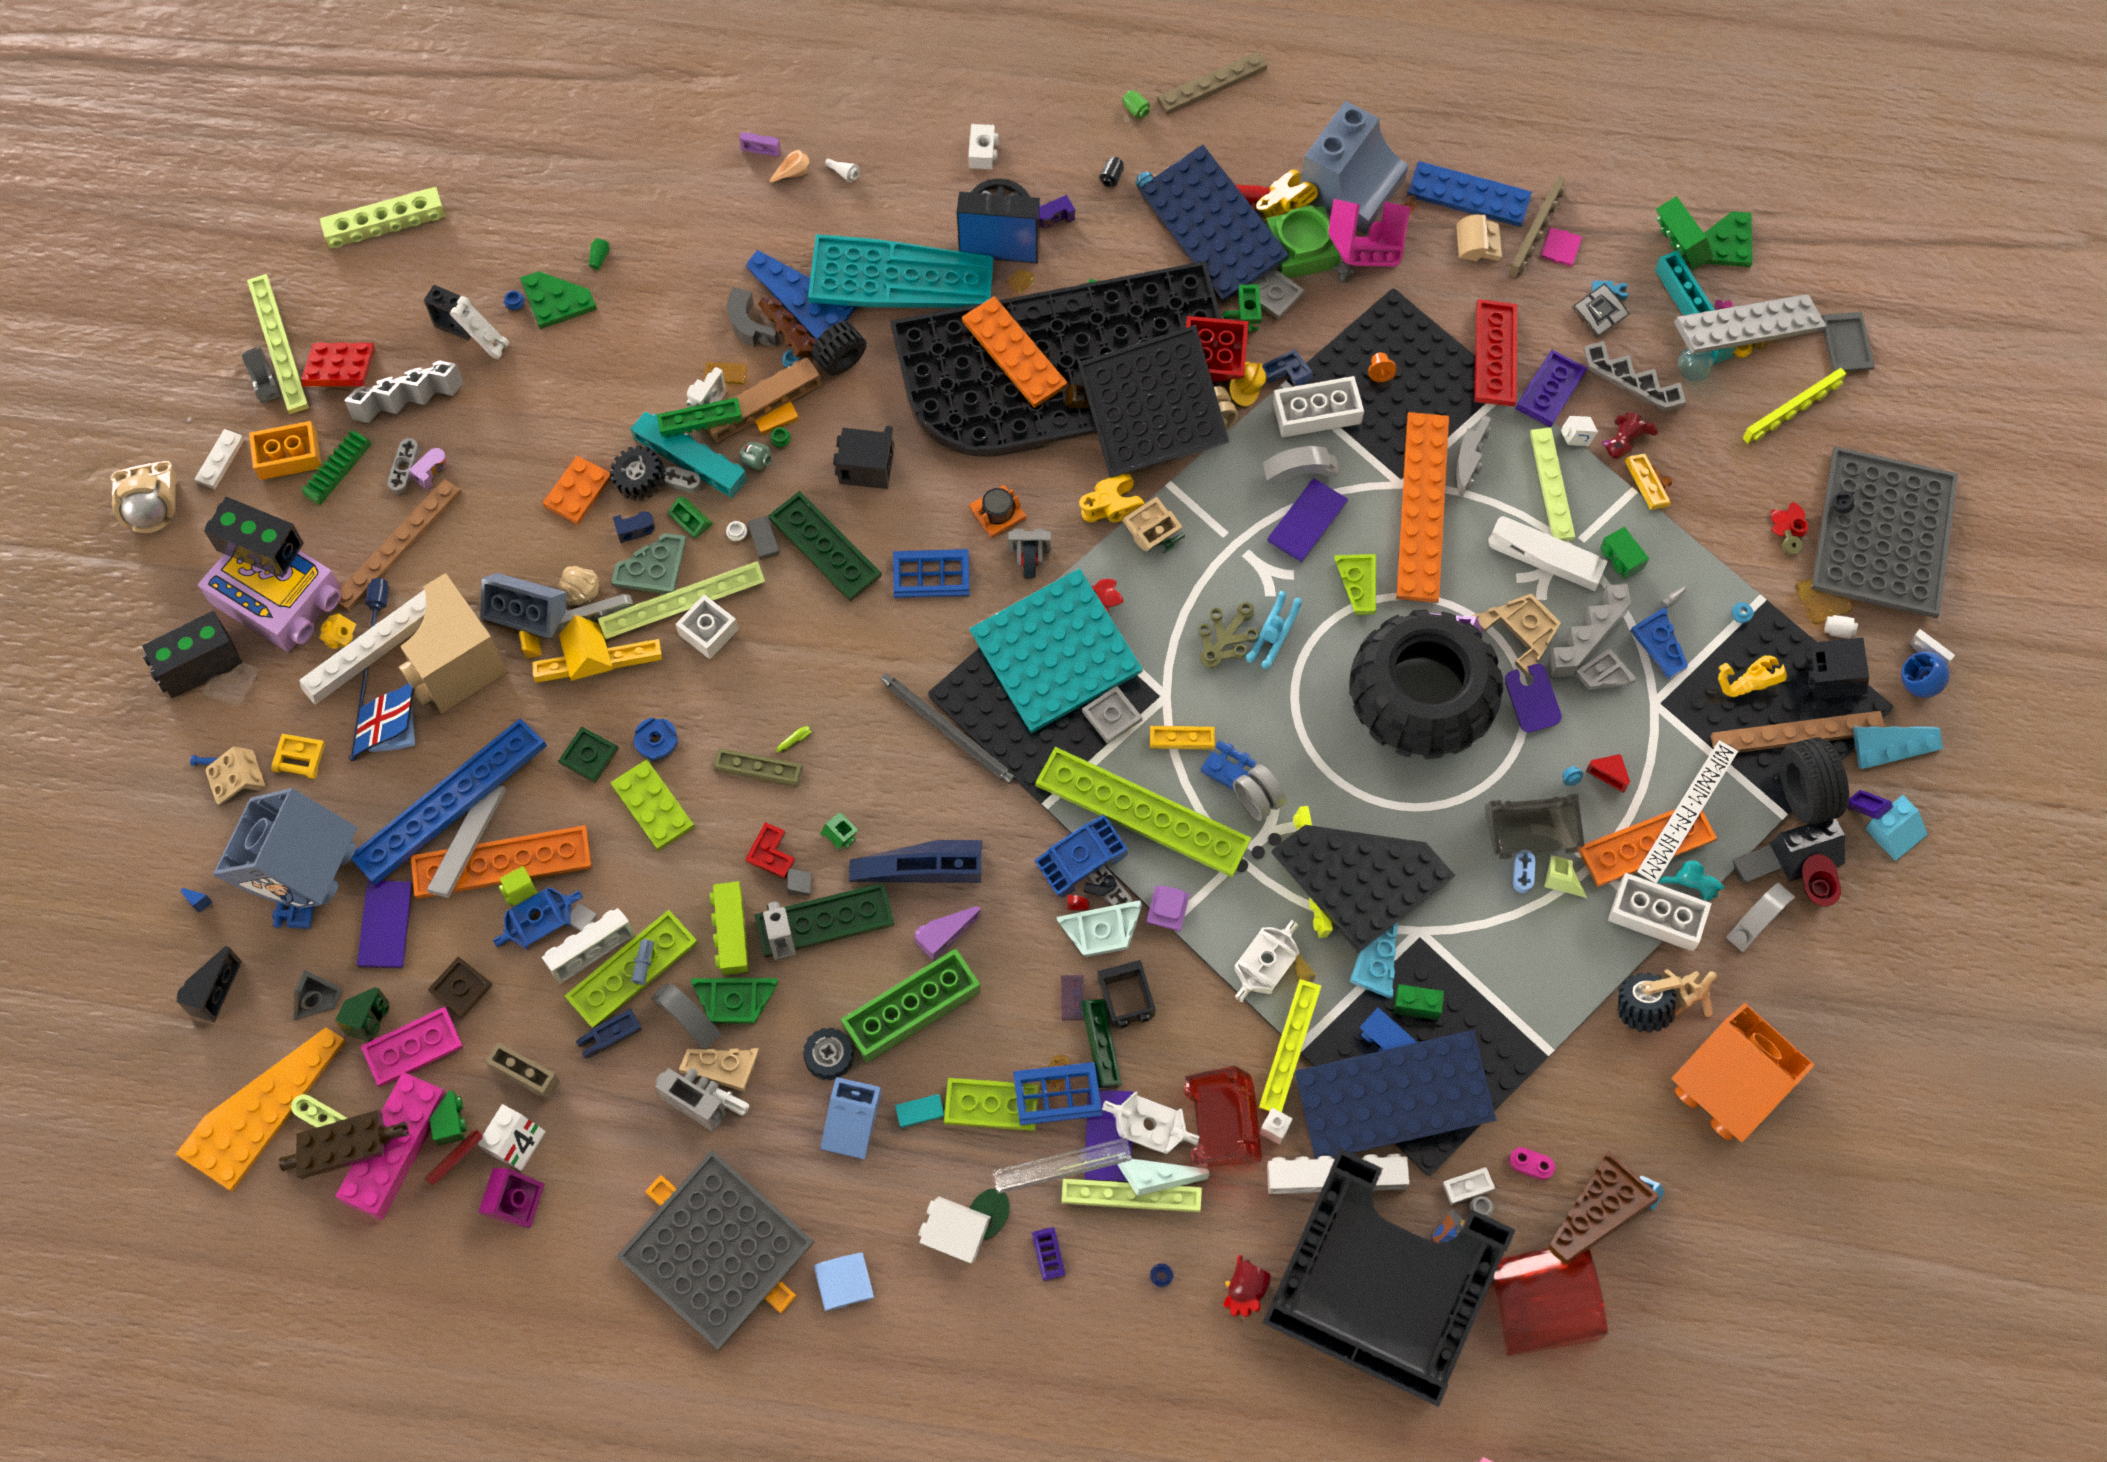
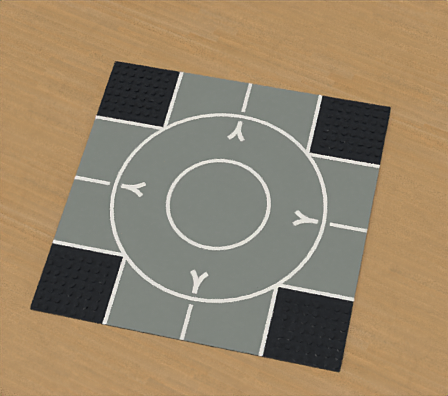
[928,289,1893,1176]

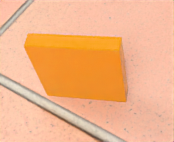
[755,401,799,435]

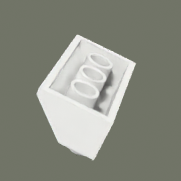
[542,908,635,985]

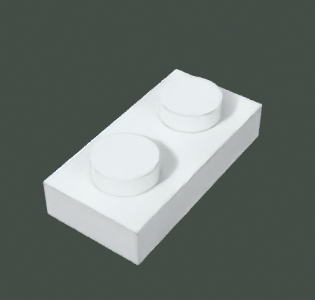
[1909,629,1955,665]
[1442,1167,1495,1205]

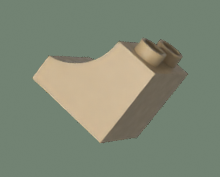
[399,573,507,714]

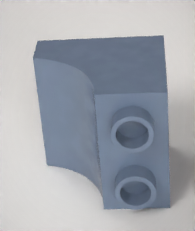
[1300,101,1408,234]

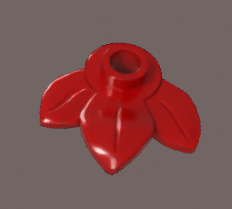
[1770,502,1808,538]
[1091,579,1124,613]

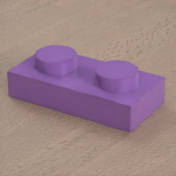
[739,132,781,157]

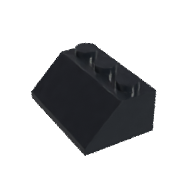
[1769,819,1845,882]

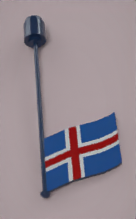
[349,578,414,761]

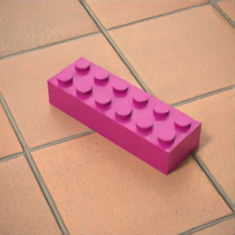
[335,1072,446,1221]

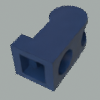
[613,511,655,543]

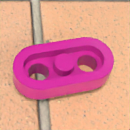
[1509,1147,1555,1180]

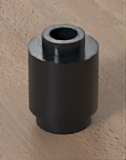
[1099,157,1124,187]

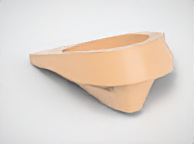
[770,150,809,183]

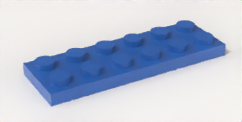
[1407,161,1532,227]

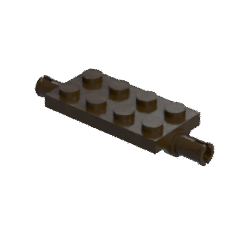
[279,1110,409,1179]

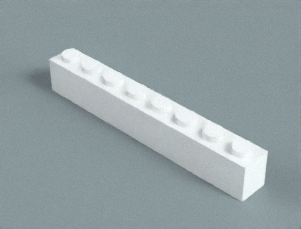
[299,590,427,705]

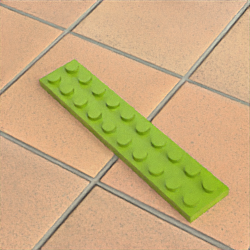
[1036,747,1252,878]

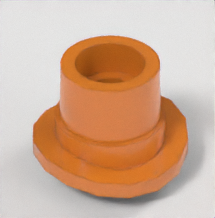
[1368,353,1397,383]

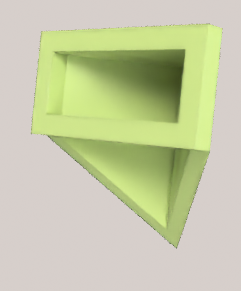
[1544,855,1587,898]

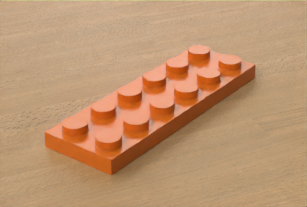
[962,296,1067,408]
[1578,809,1717,888]

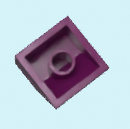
[478,1168,545,1228]

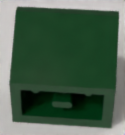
[335,987,390,1042]

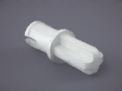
[712,1088,749,1116]

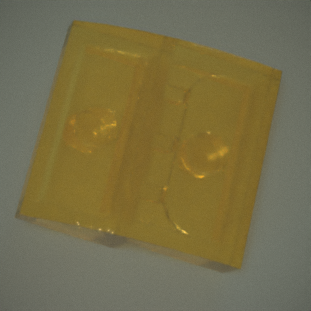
[1795,578,1852,625]

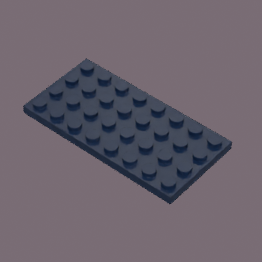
[1138,144,1290,303]
[1295,1030,1497,1160]

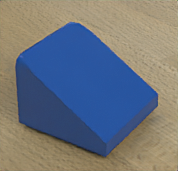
[181,888,212,912]

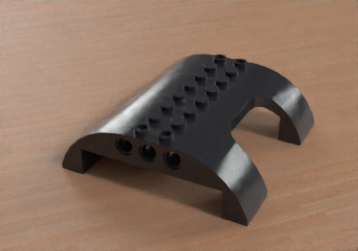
[1262,1148,1516,1407]

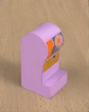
[409,448,448,490]

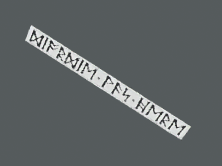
[1637,740,1738,883]

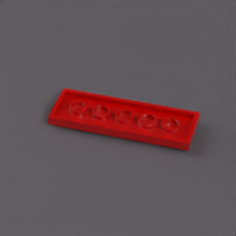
[1474,299,1517,407]

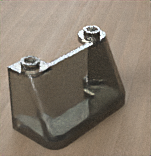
[1484,794,1584,859]

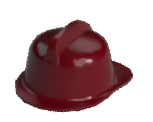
[1802,854,1841,906]

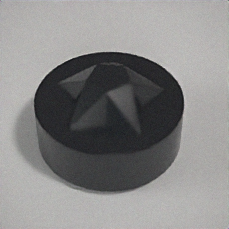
[1833,492,1855,513]

